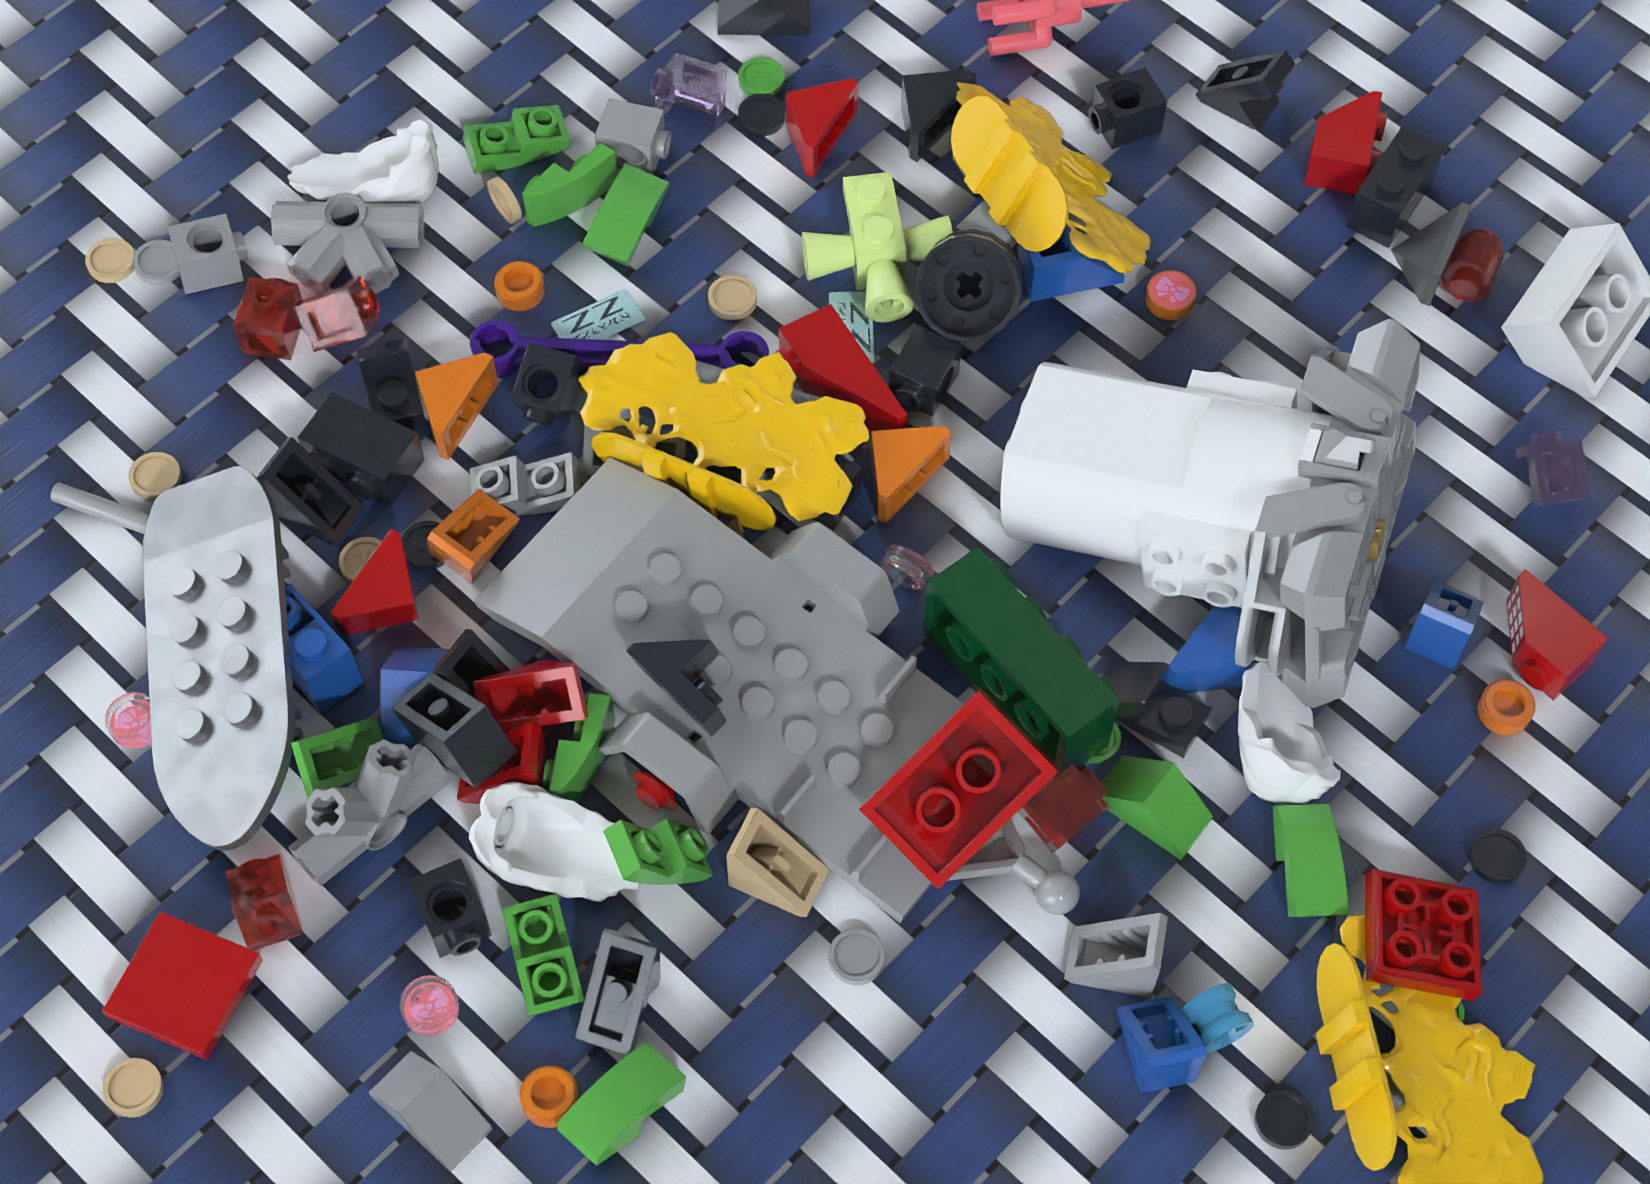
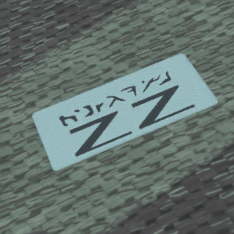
[551,289,645,340]
[829,291,874,363]

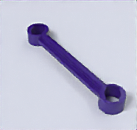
[470,320,769,378]

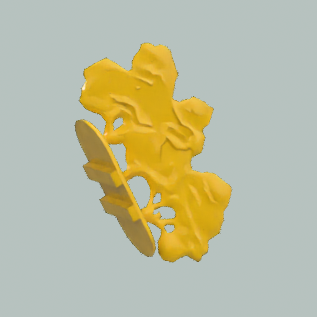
[951,82,1151,273]
[578,332,869,531]
[1315,914,1543,1184]

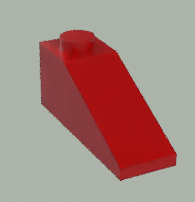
[775,304,907,431]

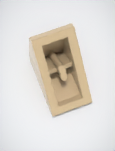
[726,808,830,917]

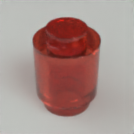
[1442,229,1504,301]

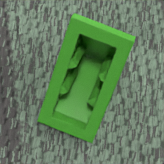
[291,716,384,797]
[1091,755,1213,860]

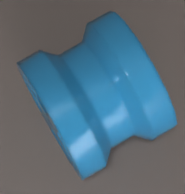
[1182,983,1254,1053]

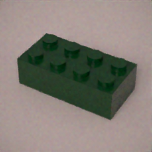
[923,547,1120,783]

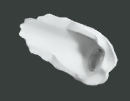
[287,120,439,204]
[1238,661,1340,805]
[469,782,641,902]

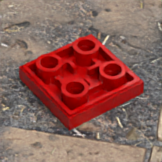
[1365,869,1482,1001]
[102,912,263,1060]

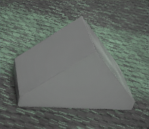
[1064,913,1168,998]
[369,1051,493,1172]

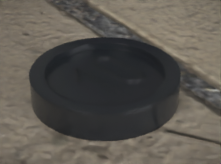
[738,94,785,136]
[402,521,444,571]
[1469,829,1527,884]
[1254,1090,1314,1150]

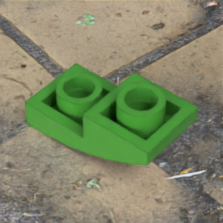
[463,105,571,174]
[522,142,618,227]
[582,163,670,267]
[543,693,616,803]
[1273,804,1349,917]
[603,818,713,885]
[502,894,584,1017]
[557,1042,686,1166]

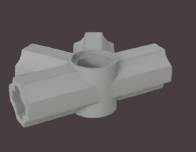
[271,193,425,294]
[289,739,451,886]

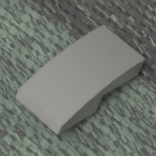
[470,452,581,516]

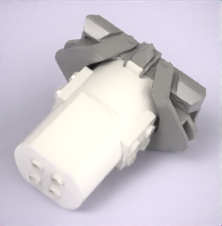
[1000,319,1420,708]

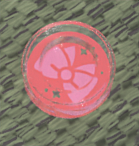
[880,544,935,590]
[105,692,152,749]
[400,975,459,1036]

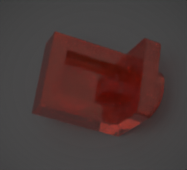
[225,854,302,951]

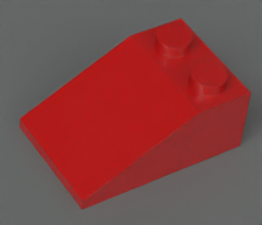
[859,688,1059,889]

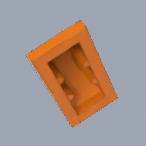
[415,353,498,460]
[870,426,952,525]
[427,488,520,583]

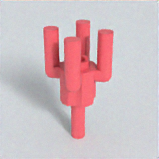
[976,0,1131,56]

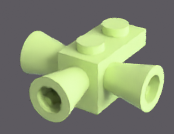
[802,172,953,322]

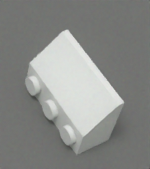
[1501,223,1650,398]

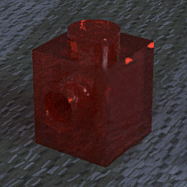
[233,277,306,360]
[1018,764,1109,853]

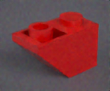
[1304,91,1387,195]

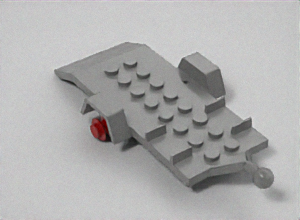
[474,457,1080,923]

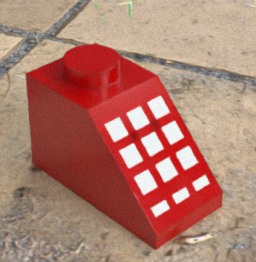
[1506,569,1609,701]

